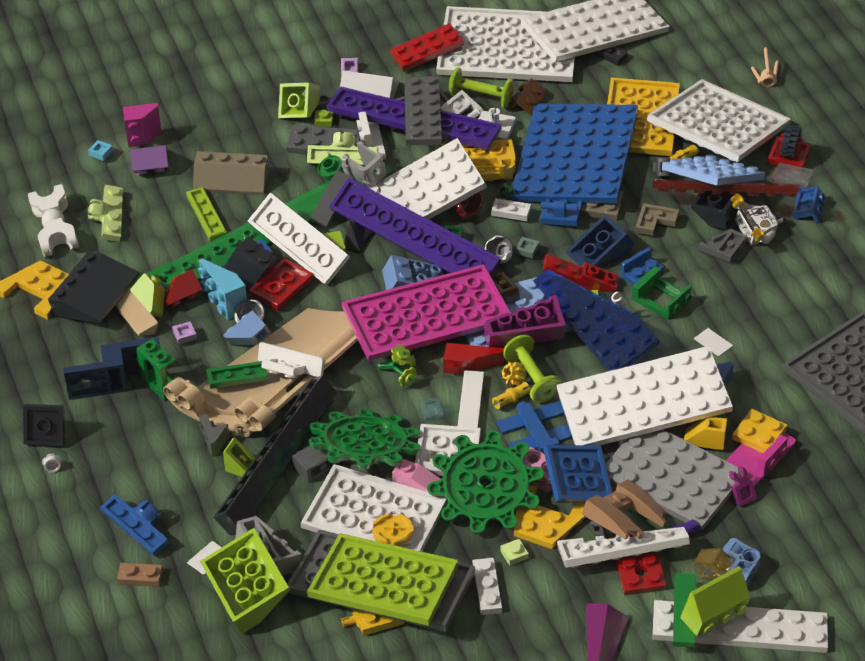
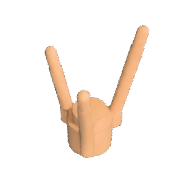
[751,47,779,87]

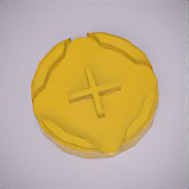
[372,513,414,547]

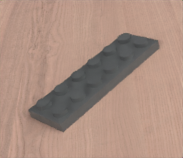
[404,76,442,145]

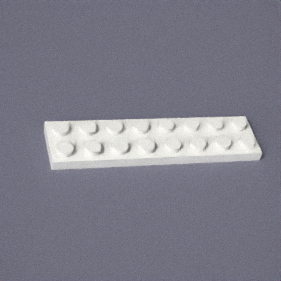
[652,600,828,653]

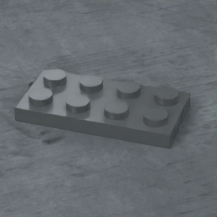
[286,125,361,154]

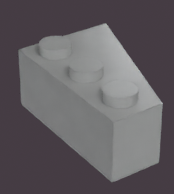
[235,516,301,576]

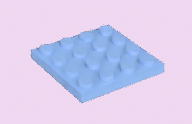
[662,155,765,185]

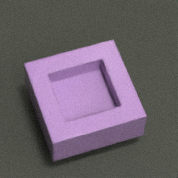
[172,322,197,344]

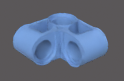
[718,538,760,587]

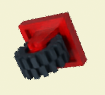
[767,124,811,171]

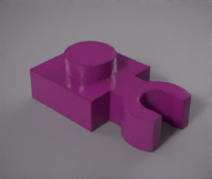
[729,467,757,506]

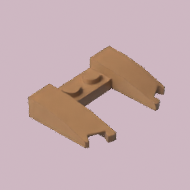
[582,479,667,539]

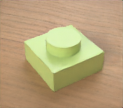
[500,539,529,566]

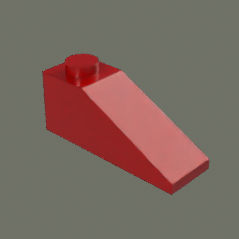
[443,343,504,375]

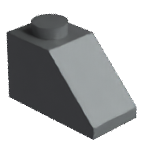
[292,446,340,483]

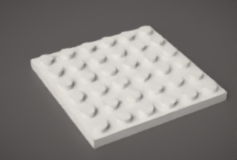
[647,79,791,162]

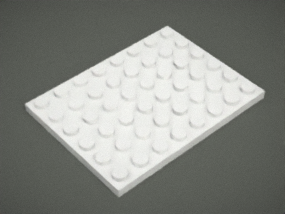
[436,6,575,82]

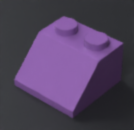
[130,146,168,175]

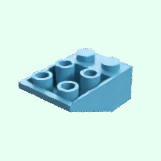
[198,258,247,320]

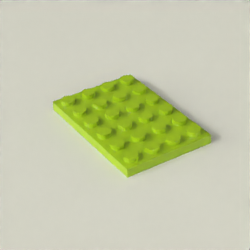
[307,533,458,626]

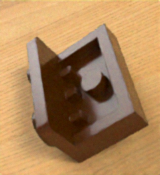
[510,78,547,115]

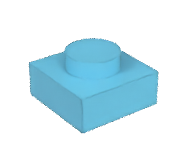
[88,140,113,161]

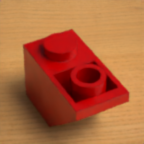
[164,269,202,308]

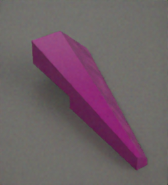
[586,604,628,661]

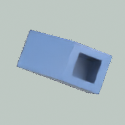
[223,310,271,345]

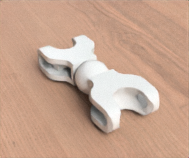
[28,184,79,257]

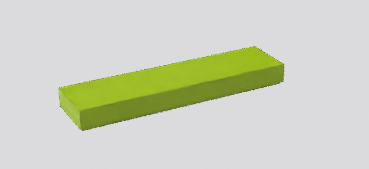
[186,187,227,242]

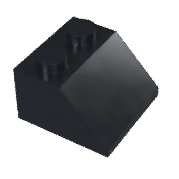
[223,236,277,291]

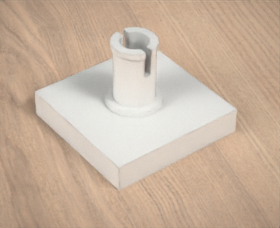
[479,108,516,140]

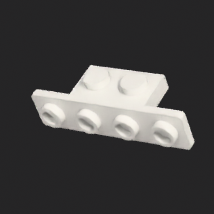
[356,112,386,160]
[258,342,325,378]

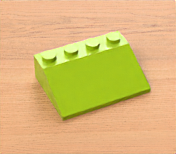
[200,528,290,634]

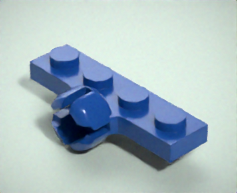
[100,494,169,557]

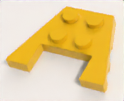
[0,260,69,320]
[514,484,586,549]

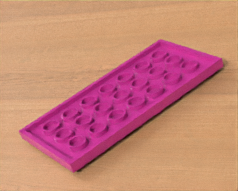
[342,264,511,361]

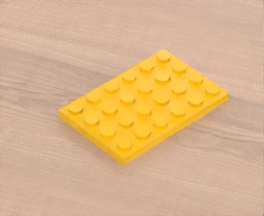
[607,78,680,156]

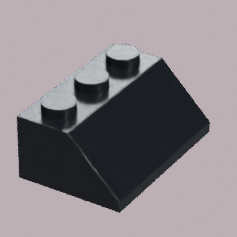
[691,182,748,229]

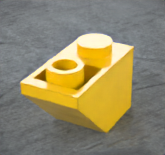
[684,417,727,450]

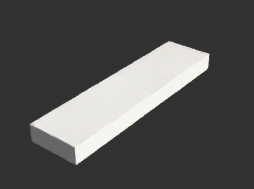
[458,371,484,428]

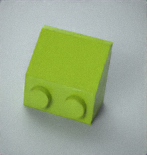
[278,83,320,119]

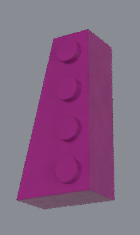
[484,295,565,348]

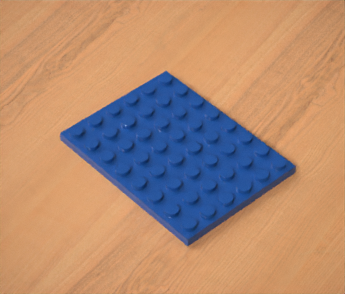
[511,103,638,203]

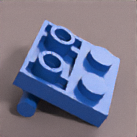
[541,199,583,226]

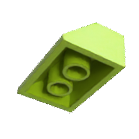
[680,566,750,636]

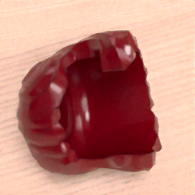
[451,190,484,219]

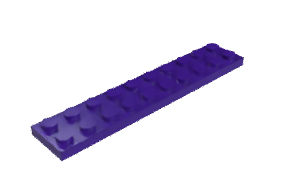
[327,87,502,150]
[329,178,501,276]

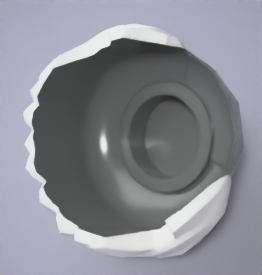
[484,236,513,264]
[235,300,264,323]

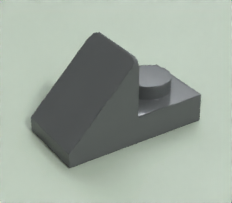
[199,414,229,457]

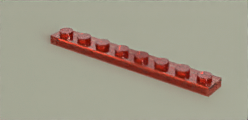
[652,179,801,197]

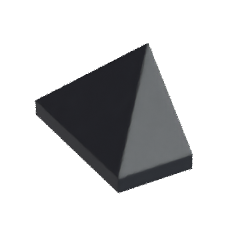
[344,222,373,254]

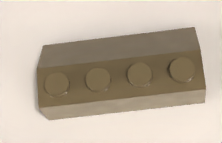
[193,151,269,195]

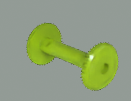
[449,67,514,108]
[503,335,562,403]

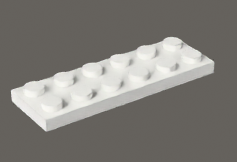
[248,193,350,286]

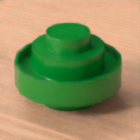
[318,155,343,180]

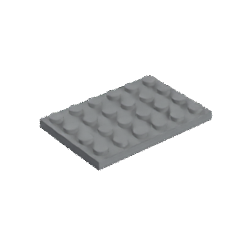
[606,429,739,531]

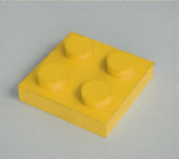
[732,409,787,453]

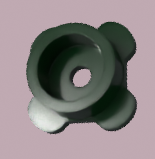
[495,183,514,200]

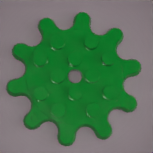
[309,409,421,470]
[427,430,544,534]

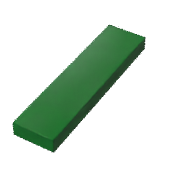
[673,573,696,648]

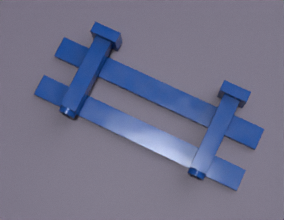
[496,401,573,453]

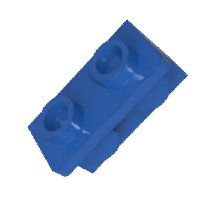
[792,186,826,223]
[621,247,664,286]

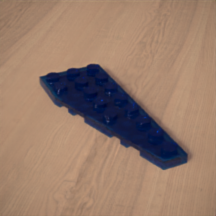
[533,269,660,372]

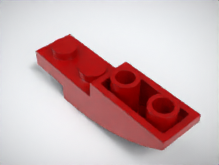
[543,253,619,291]

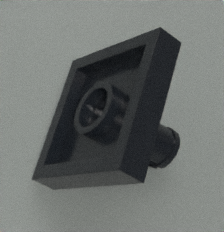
[23,404,65,446]

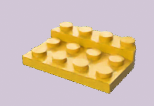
[442,139,516,181]

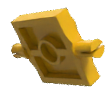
[341,609,404,636]

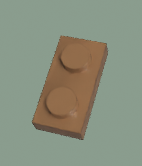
[117,563,163,587]

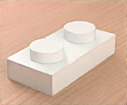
[491,198,531,221]

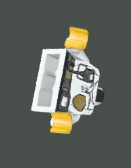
[731,194,783,246]

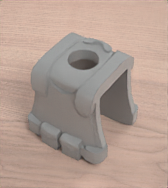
[342,141,387,188]

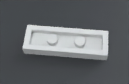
[473,558,502,615]

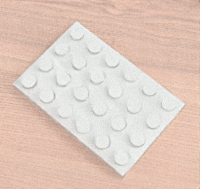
[370,138,487,220]
[301,464,447,552]

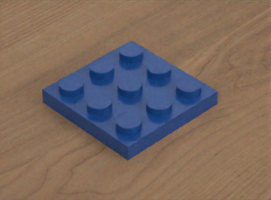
[543,444,612,503]

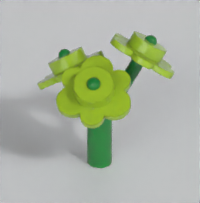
[378,344,417,387]

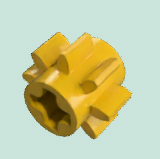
[502,361,526,386]

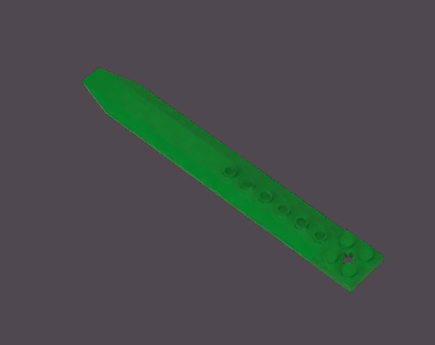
[137,161,393,299]

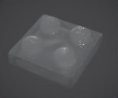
[772,163,814,189]

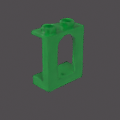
[631,266,692,320]
[136,339,176,401]

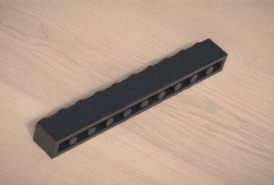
[213,375,337,535]

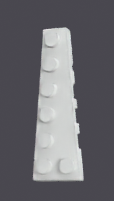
[557,527,690,568]

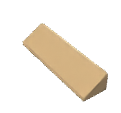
[115,287,158,336]

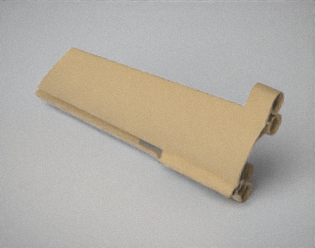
[163,308,358,437]

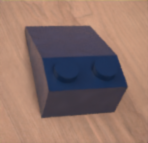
[565,215,635,268]

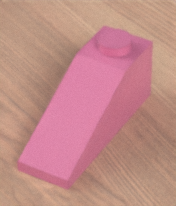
[392,459,448,506]

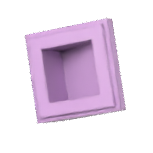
[341,58,358,75]

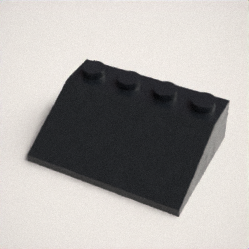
[48,252,140,323]

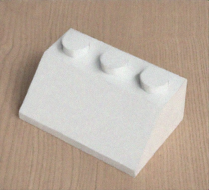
[340,71,399,99]

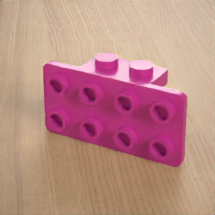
[726,433,796,487]

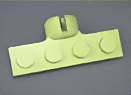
[307,132,379,166]
[88,185,123,242]

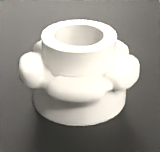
[42,454,62,473]

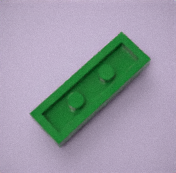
[206,361,268,389]

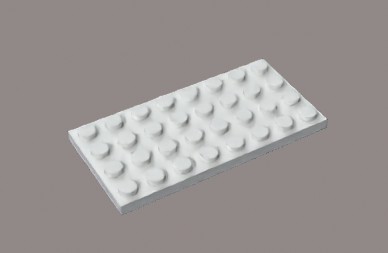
[521,0,670,62]
[556,346,733,446]

